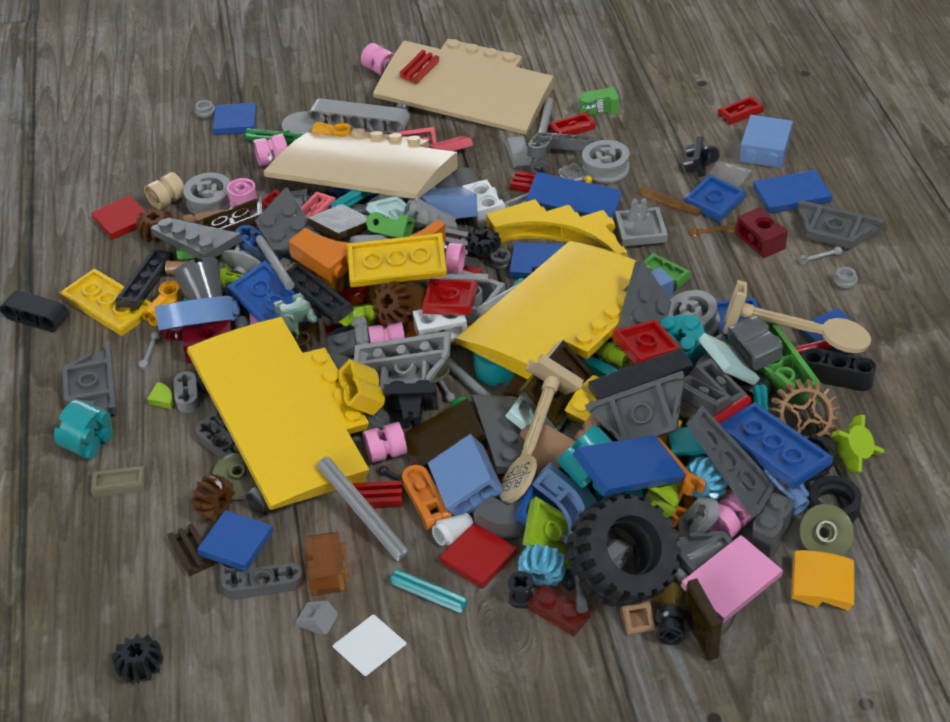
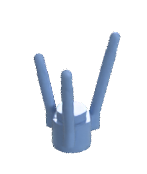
[764,469,810,516]

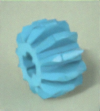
[686,456,728,500]
[518,543,566,588]

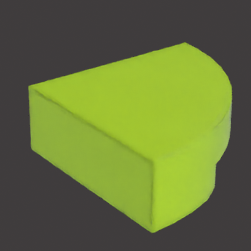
[147,382,173,409]

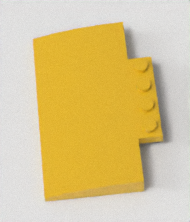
[456,241,649,379]
[187,317,369,510]

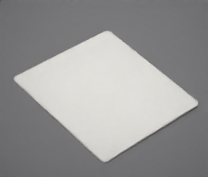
[333,615,407,676]

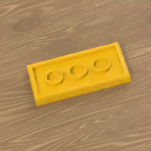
[347,233,447,287]
[59,268,151,336]

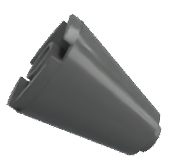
[173,257,223,300]

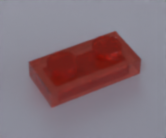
[527,584,591,636]

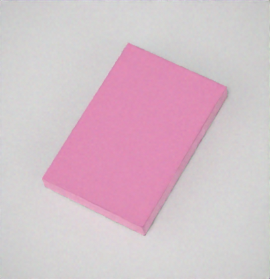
[681,535,783,624]

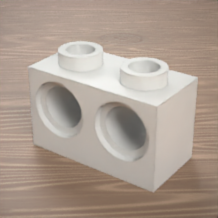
[462,179,505,229]
[413,309,467,342]

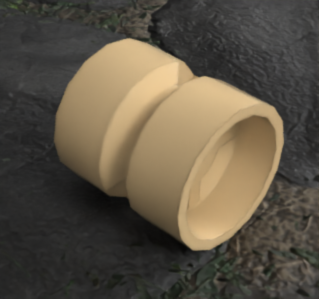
[144,172,184,210]

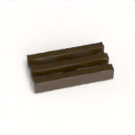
[167,523,215,576]

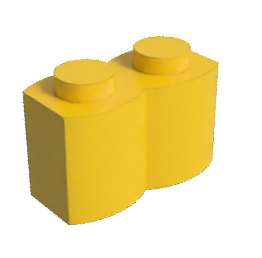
[338,359,385,416]

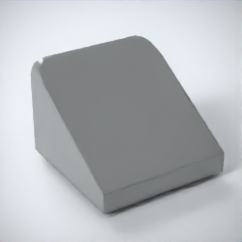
[295,600,338,635]

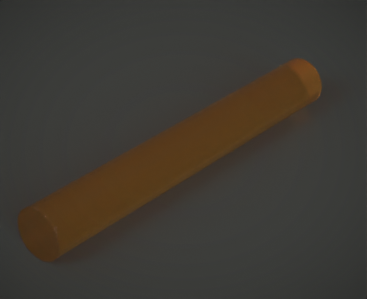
[640,186,701,217]

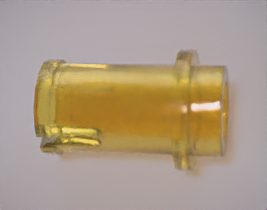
[660,582,682,606]

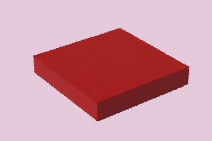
[91,195,146,240]
[422,279,478,315]
[612,319,682,364]
[439,523,517,589]

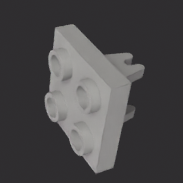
[615,198,668,247]

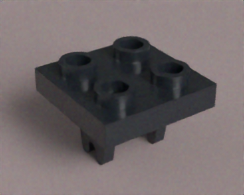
[384,380,438,429]

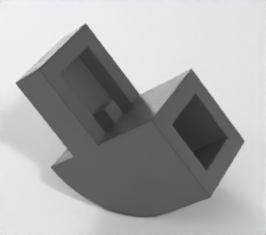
[474,495,525,541]

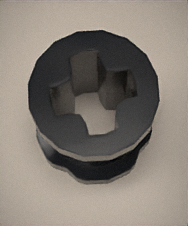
[508,571,533,609]

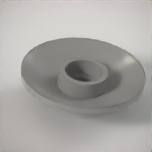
[222,250,261,274]

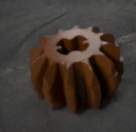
[136,207,173,243]
[371,281,414,323]
[190,474,235,521]

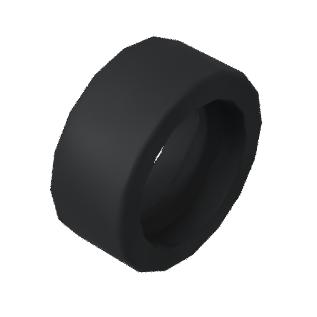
[807,475,862,523]

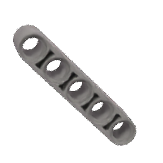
[307,99,410,135]

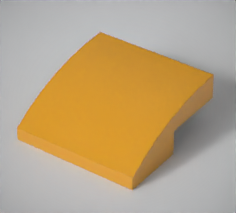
[791,550,854,611]

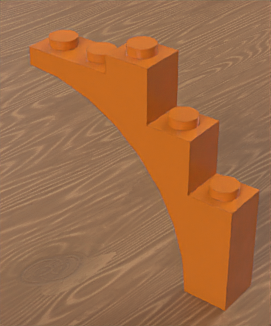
[288,219,446,285]

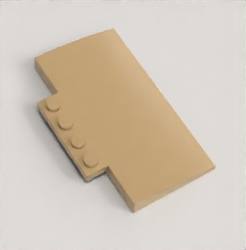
[373,39,554,135]
[263,128,458,199]

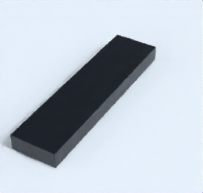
[115,249,174,310]
[286,262,354,324]
[588,348,693,400]

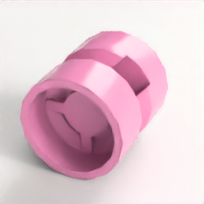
[361,43,394,76]
[253,134,287,167]
[227,178,257,208]
[443,241,465,274]
[368,322,405,343]
[363,422,407,463]
[708,491,754,539]

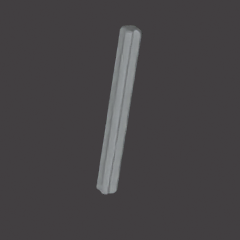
[317,456,408,561]

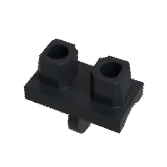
[683,136,720,177]

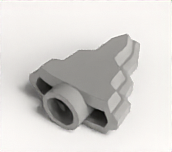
[403,197,458,230]

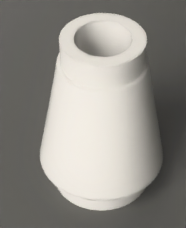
[432,513,473,546]

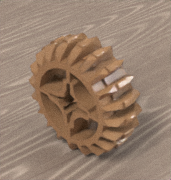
[769,379,841,440]

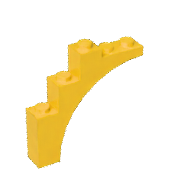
[486,199,627,257]

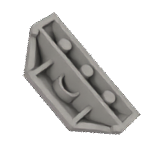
[354,331,451,392]

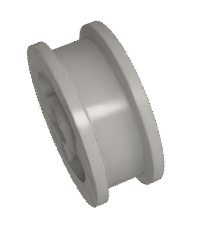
[582,140,630,184]
[183,173,230,216]
[668,290,720,336]

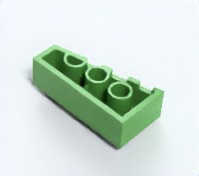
[728,321,821,411]

